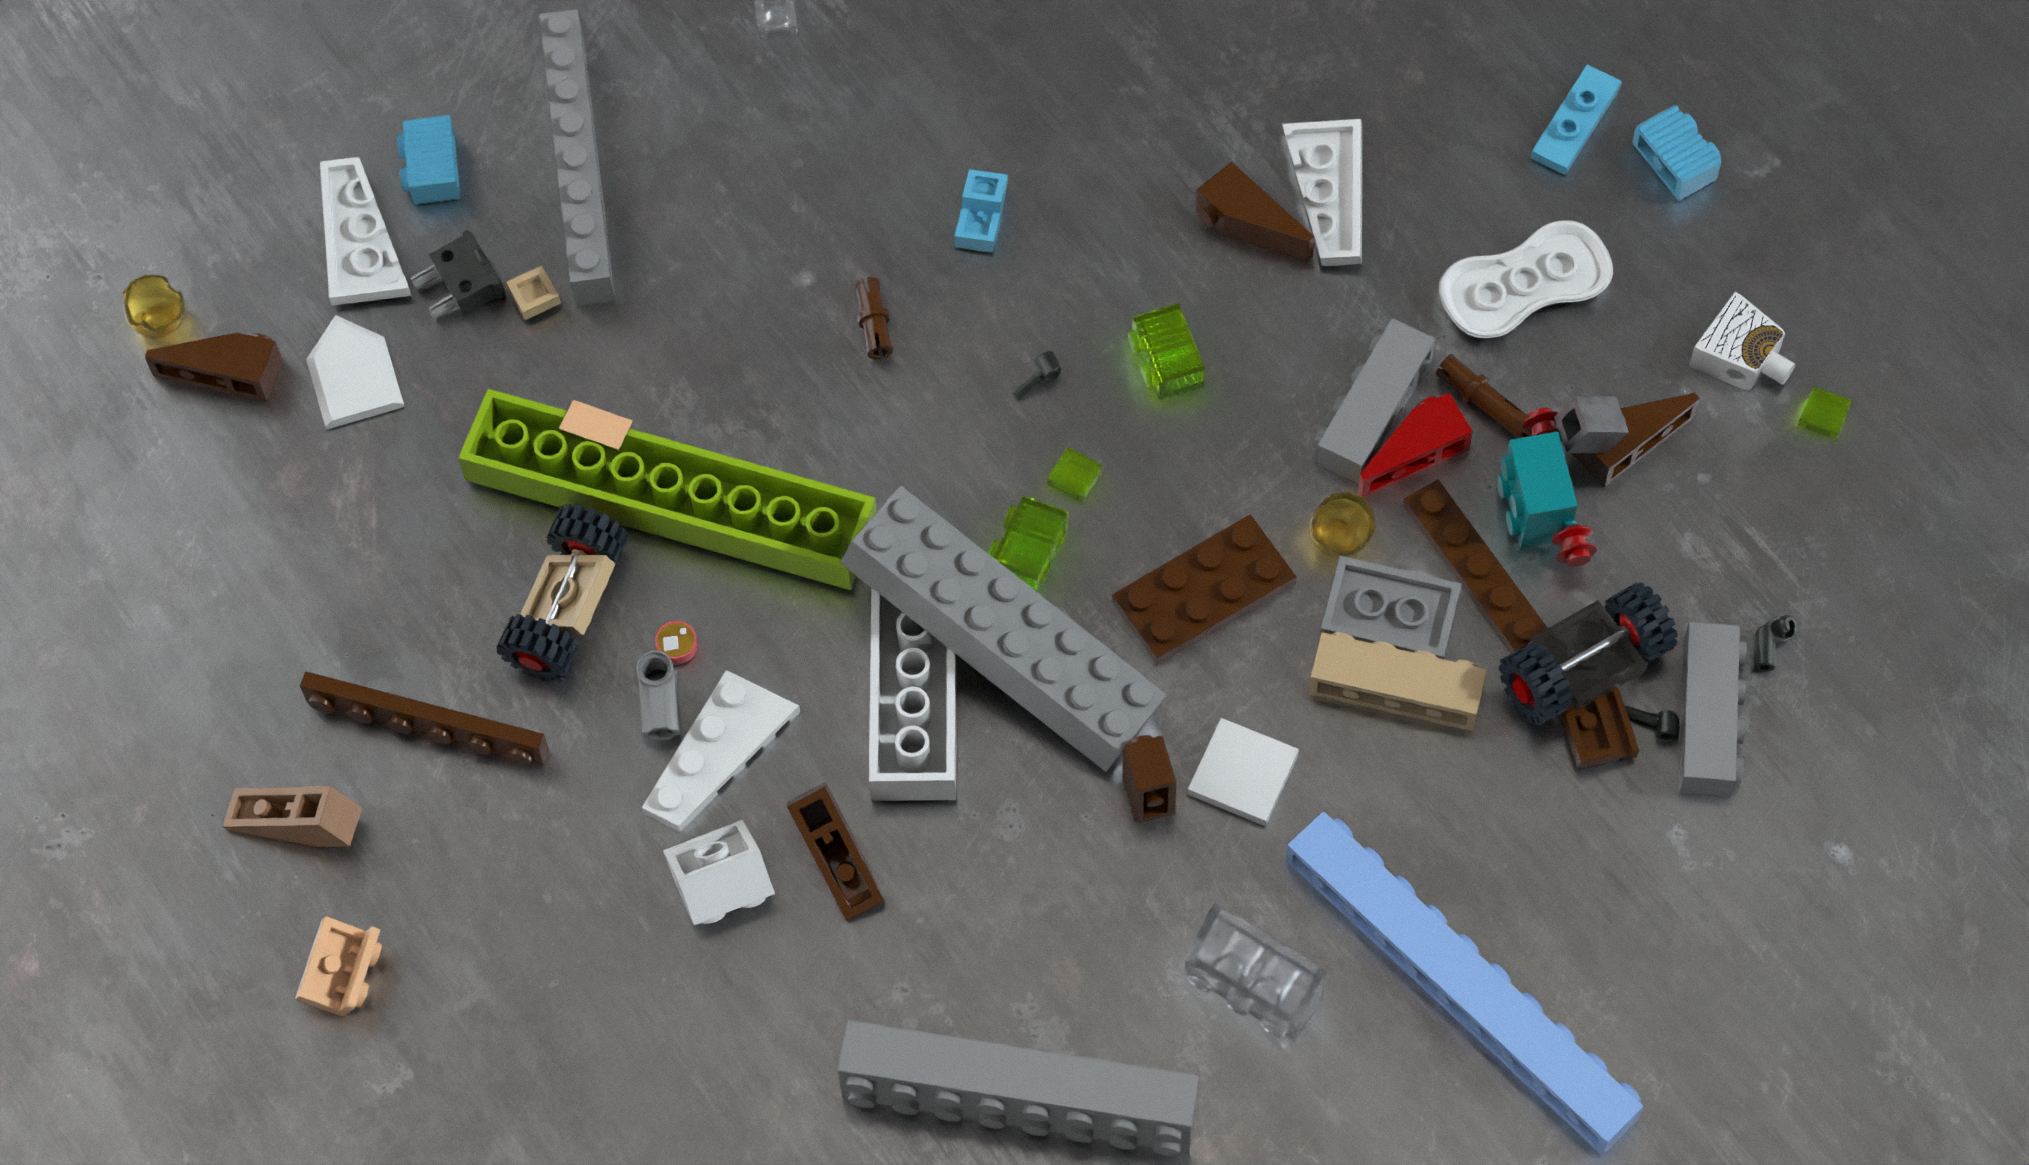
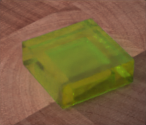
[1798,386,1852,440]
[1047,447,1103,503]

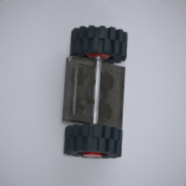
[1499,582,1678,725]

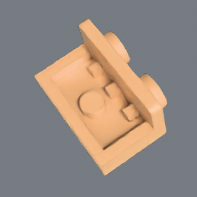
[295,916,382,1017]

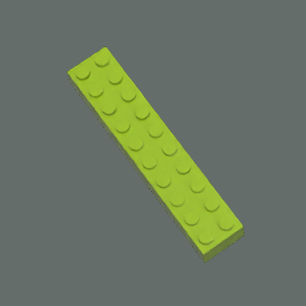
[458,388,877,590]

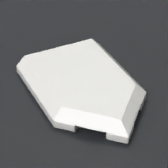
[306,315,405,430]

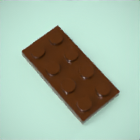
[1112,514,1297,665]

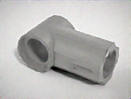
[635,650,680,741]

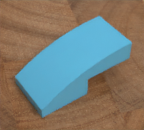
[954,169,1008,253]

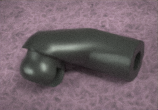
[1754,615,1799,672]

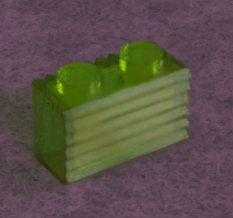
[1127,303,1205,400]
[988,495,1069,593]

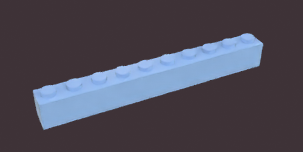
[1286,811,1644,1156]

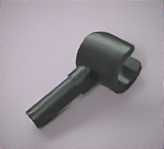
[1012,351,1061,401]
[1625,705,1680,742]

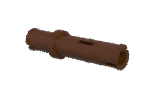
[1435,354,1532,438]

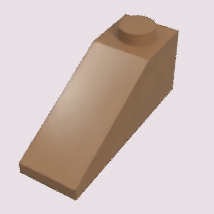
[222,786,362,847]

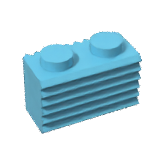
[1632,105,1721,201]
[397,115,460,205]

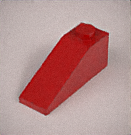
[1357,393,1473,499]

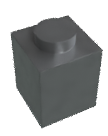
[1554,396,1629,453]

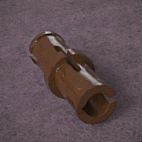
[854,277,893,359]

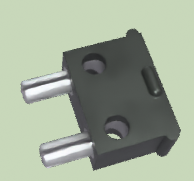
[411,230,506,319]

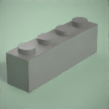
[1313,318,1436,484]
[1679,621,1747,797]

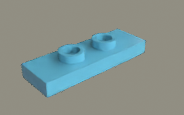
[1531,64,1622,175]

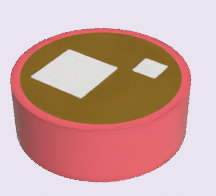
[655,621,698,665]

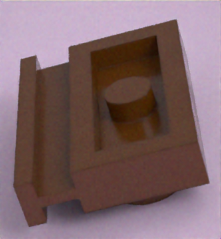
[1560,676,1639,769]

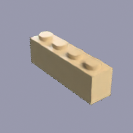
[1309,632,1487,731]

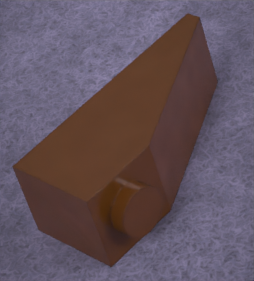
[1196,162,1315,261]
[145,333,283,401]
[1571,393,1700,487]
[787,782,885,921]

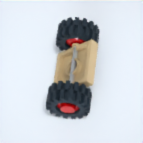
[496,504,628,682]

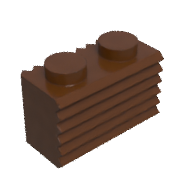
[1122,735,1177,823]

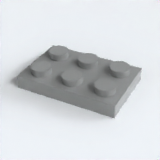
[1320,555,1462,659]

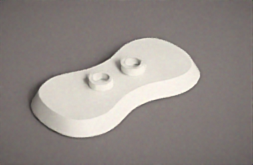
[1439,220,1613,338]

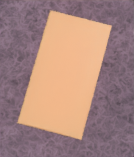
[559,400,633,450]

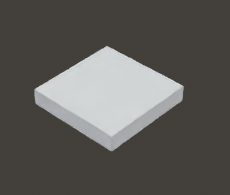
[1187,718,1299,827]

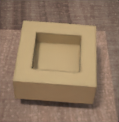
[506,265,561,320]

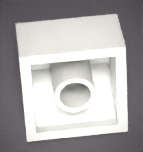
[663,820,775,925]

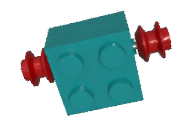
[1497,408,1597,567]

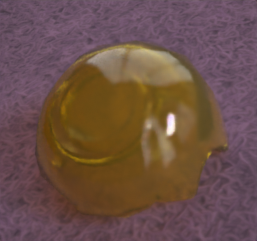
[123,275,186,339]
[1309,491,1376,559]

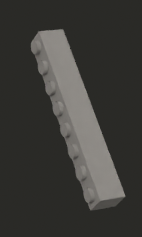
[539,9,615,306]

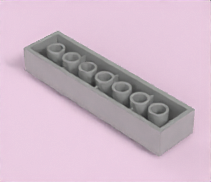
[840,485,1167,772]
[837,1020,1199,1156]

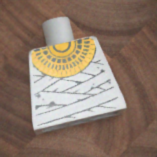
[1689,292,1795,390]

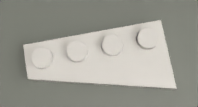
[1282,119,1362,266]
[320,157,411,306]
[642,670,800,832]

